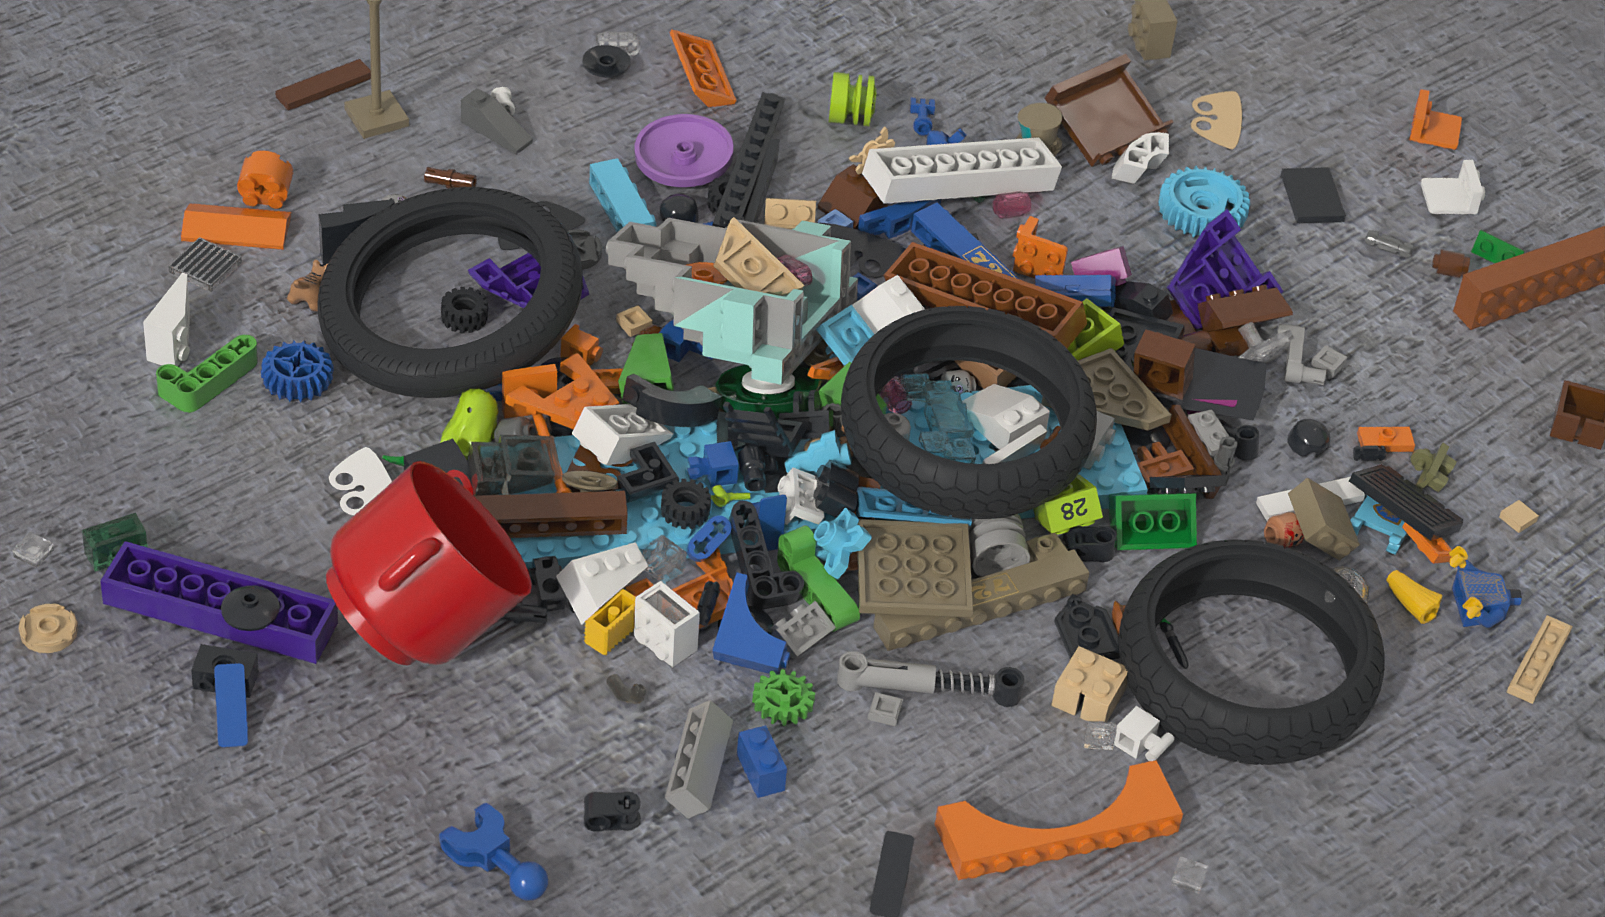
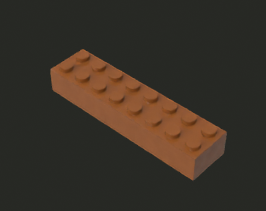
[1453,226,1605,330]
[884,242,1087,348]

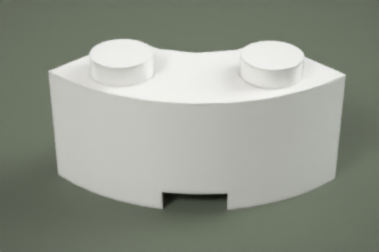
[1112,132,1169,184]

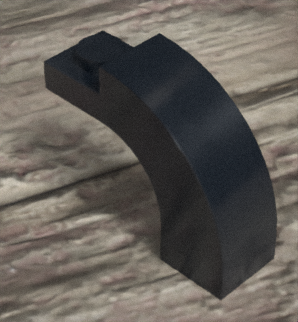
[622,374,722,427]

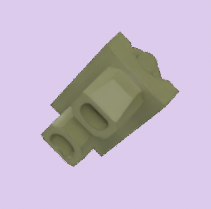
[1411,443,1457,492]

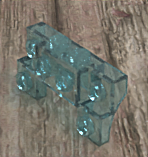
[900,374,976,464]

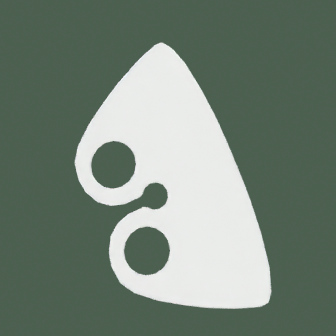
[329,447,392,515]

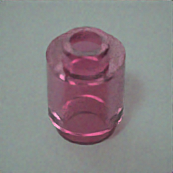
[992,191,1031,219]
[879,376,912,414]

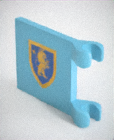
[1350,495,1407,555]

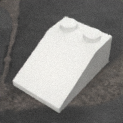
[143,273,190,366]
[852,275,925,334]
[954,384,1050,450]
[572,404,673,465]

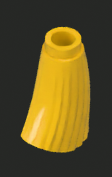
[1386,570,1442,624]

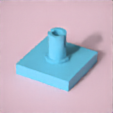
[816,305,874,366]

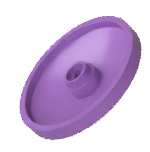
[634,114,733,187]

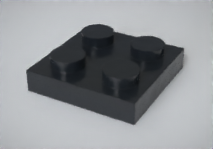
[1149,475,1226,493]

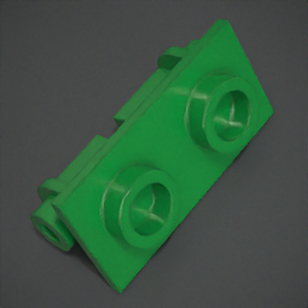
[1471,230,1525,264]

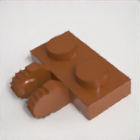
[1137,441,1194,489]

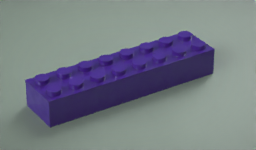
[100,541,338,664]

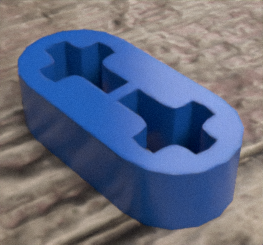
[686,515,732,562]

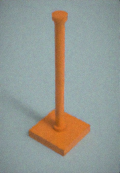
[502,364,572,493]

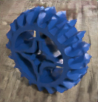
[261,340,334,402]

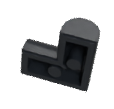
[617,442,679,503]

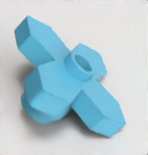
[814,508,872,579]

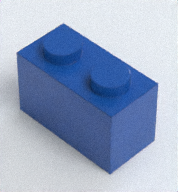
[737,725,787,798]

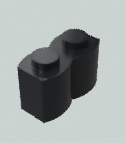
[813,460,859,518]

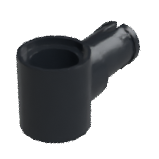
[1218,419,1259,460]

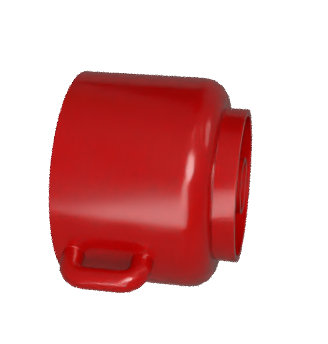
[326,461,532,666]

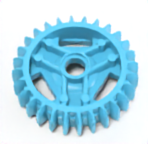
[1158,166,1250,238]

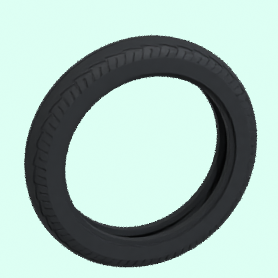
[317,187,583,398]

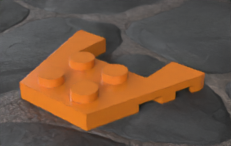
[505,353,619,429]
[625,548,733,629]

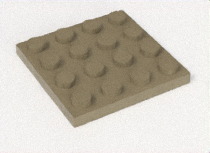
[857,520,973,617]

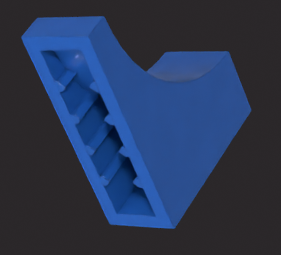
[712,573,791,675]

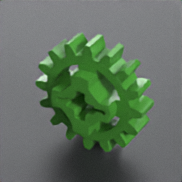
[752,669,815,726]

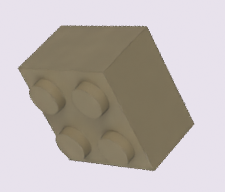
[1128,0,1177,60]

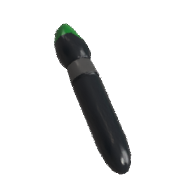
[1160,618,1189,669]

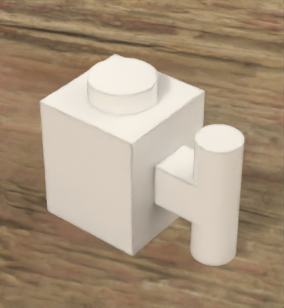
[1113,706,1174,761]

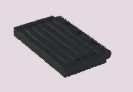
[1349,464,1463,541]

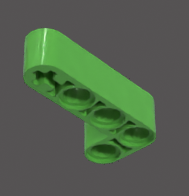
[156,334,258,413]
[777,525,860,632]

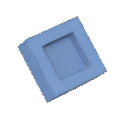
[818,209,853,228]

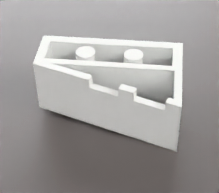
[556,542,648,625]

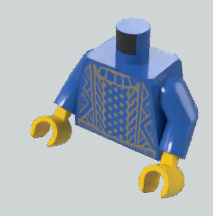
[1449,546,1522,628]

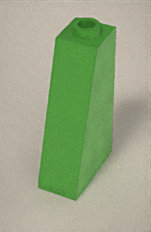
[618,333,674,404]

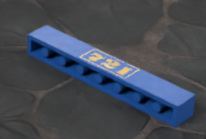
[911,202,1019,279]

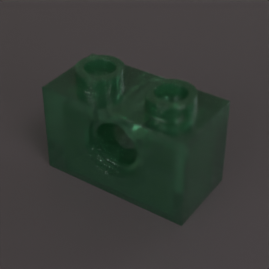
[82,512,148,572]

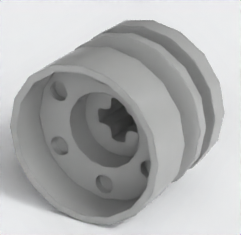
[968,514,1030,577]

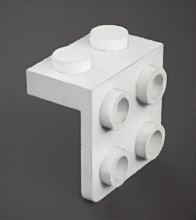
[1421,160,1485,214]

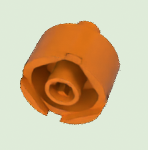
[237,151,293,209]

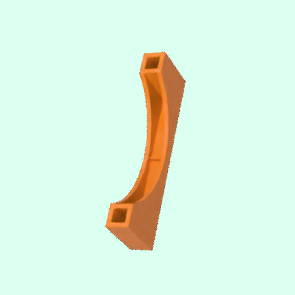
[935,760,1183,880]

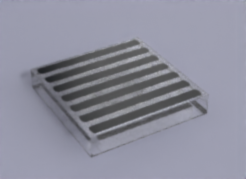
[168,237,242,292]

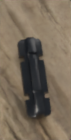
[696,581,720,626]

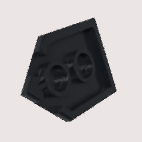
[1054,594,1120,660]

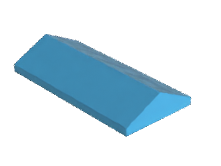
[856,487,972,526]

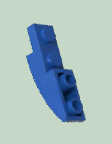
[858,199,941,239]

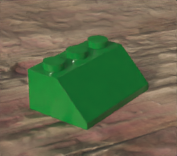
[1109,493,1197,550]

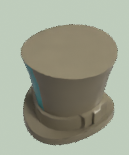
[1016,103,1062,156]

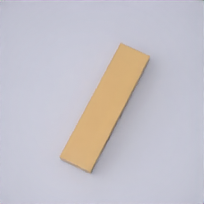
[1507,615,1573,704]

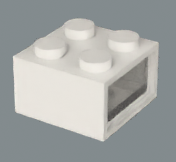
[634,581,700,668]

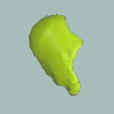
[440,389,498,460]

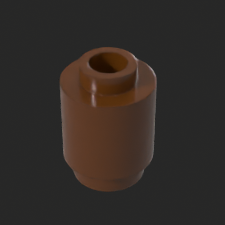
[1432,249,1470,278]

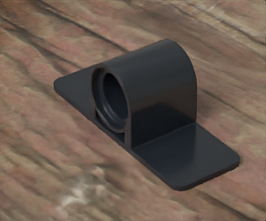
[870,831,914,917]

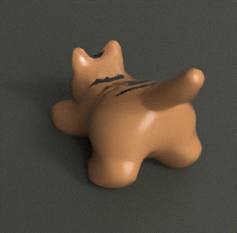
[287,260,328,311]

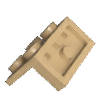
[764,198,816,230]

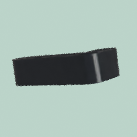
[729,501,804,610]

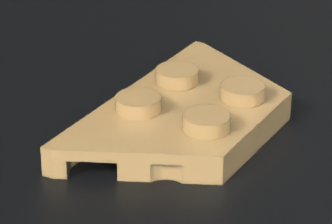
[714,217,804,296]

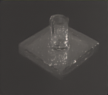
[1238,321,1294,362]

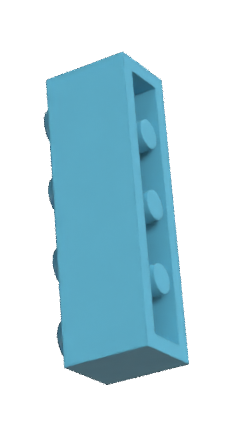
[589,158,656,233]

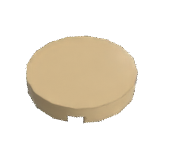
[19,604,78,653]

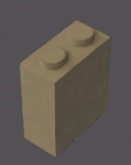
[1288,478,1360,560]

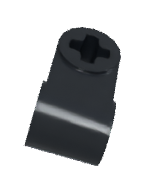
[1063,526,1117,562]
[584,791,641,832]

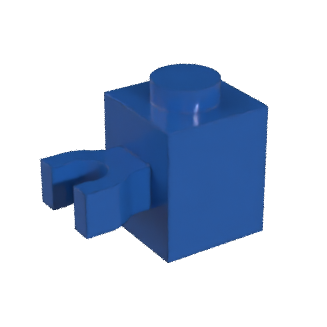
[687,441,739,487]

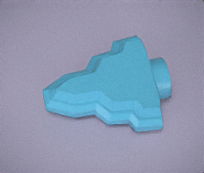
[785,430,852,476]

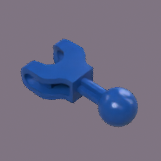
[439,803,548,901]

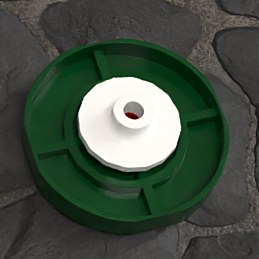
[715,364,822,419]

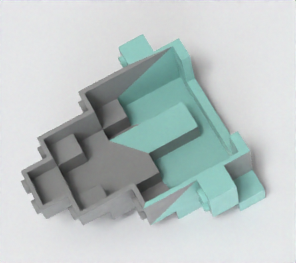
[606,218,858,385]

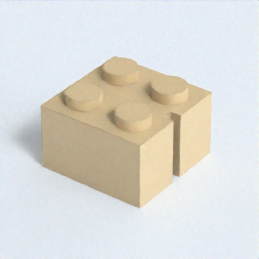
[1052,646,1128,728]

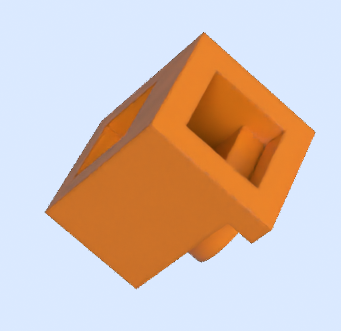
[560,324,603,367]

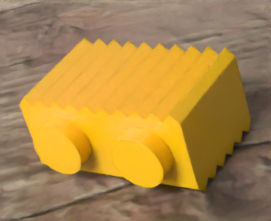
[584,589,635,655]

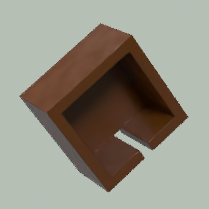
[1550,380,1605,450]

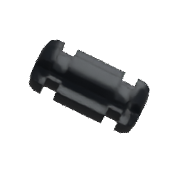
[1353,446,1386,461]

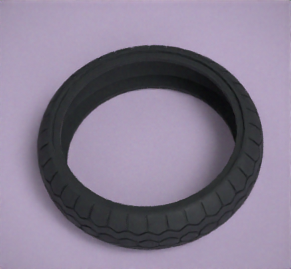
[841,306,1097,519]
[1119,539,1385,765]

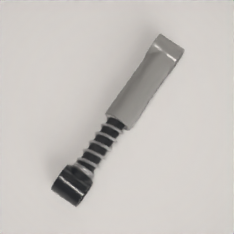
[837,651,1024,707]

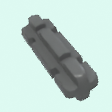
[1365,230,1414,258]

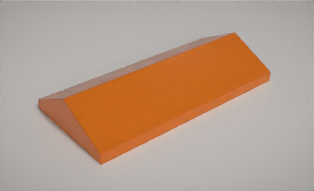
[670,29,737,108]
[181,203,291,250]

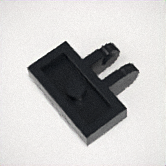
[779,390,834,440]

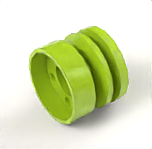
[829,72,877,127]

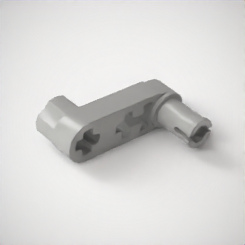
[1275,324,1326,386]

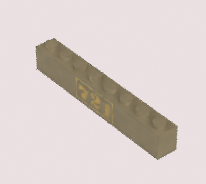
[873,550,1090,651]

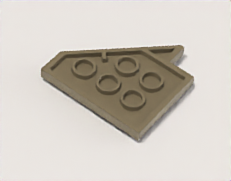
[1041,348,1171,430]

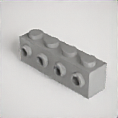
[665,700,733,819]

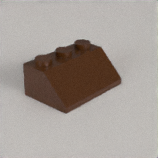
[1197,285,1293,332]

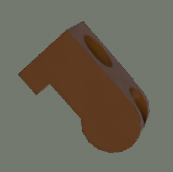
[1208,326,1255,356]

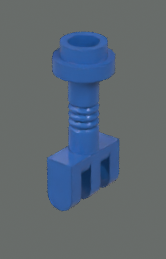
[910,98,935,135]

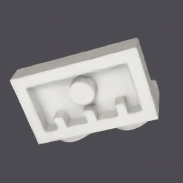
[778,468,824,525]

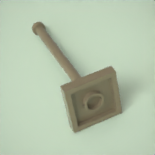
[344,0,409,139]

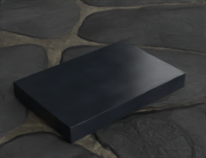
[1281,167,1346,224]

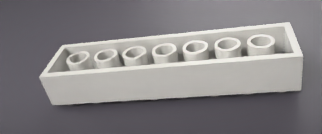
[862,138,1062,204]

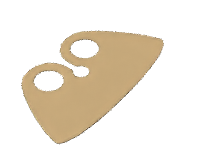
[1191,91,1242,149]

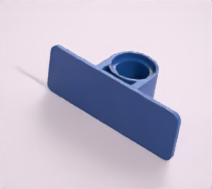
[752,494,787,551]
[214,663,248,747]

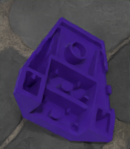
[1167,209,1284,329]
[468,253,590,308]

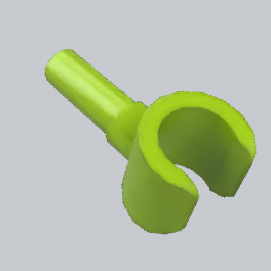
[711,485,750,507]

